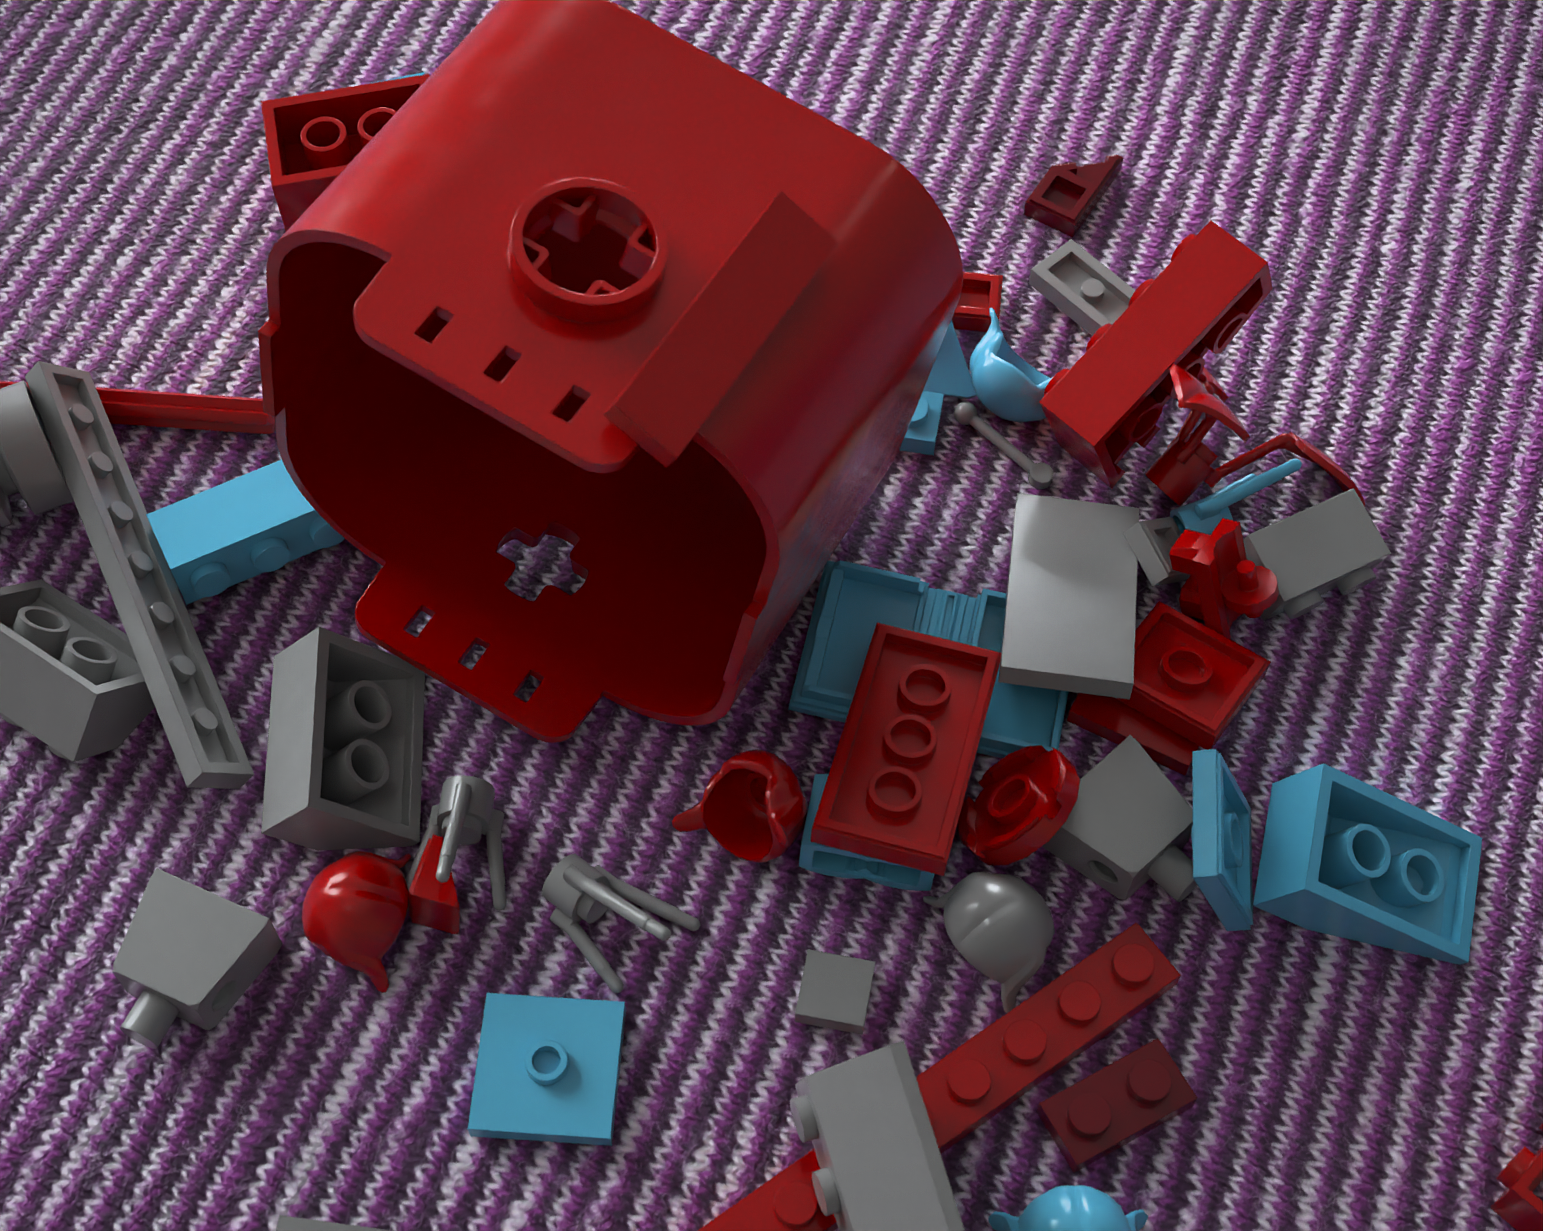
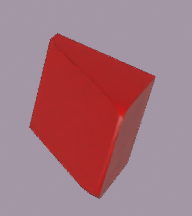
[408,835,460,934]

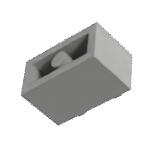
[1243,488,1391,621]

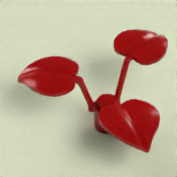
[1144,364,1365,507]

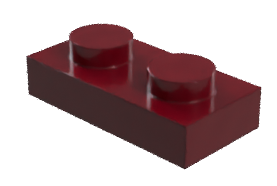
[1036,1038,1198,1173]

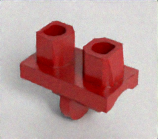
[1169,518,1279,639]

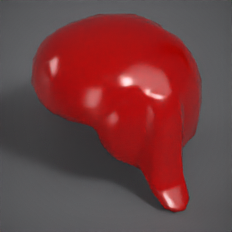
[672,750,807,863]
[302,851,411,993]

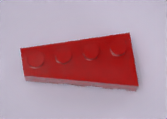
[1039,220,1273,489]

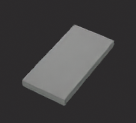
[998,493,1139,699]

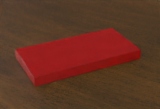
[810,622,1001,876]

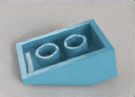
[1253,763,1482,965]

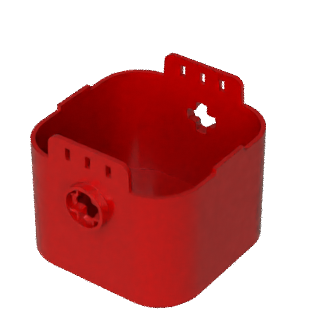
[258,0,963,743]

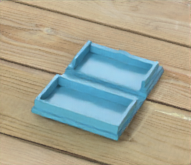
[788,560,1069,758]

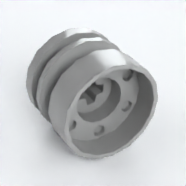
[0,380,74,528]

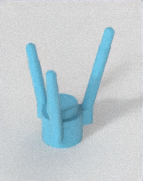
[1170,458,1302,535]

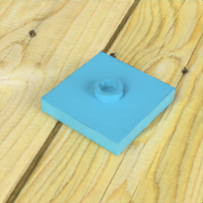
[1191,749,1253,931]
[468,993,626,1146]

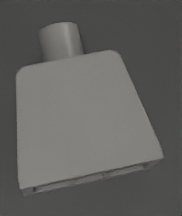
[1042,735,1197,902]
[112,868,283,1049]

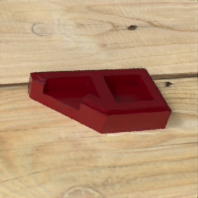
[1023,154,1124,238]

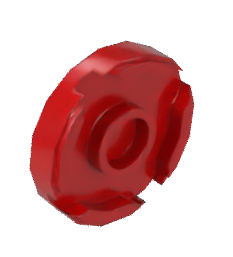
[957,745,1080,865]

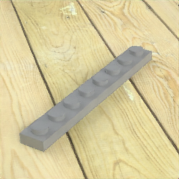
[25,361,254,789]

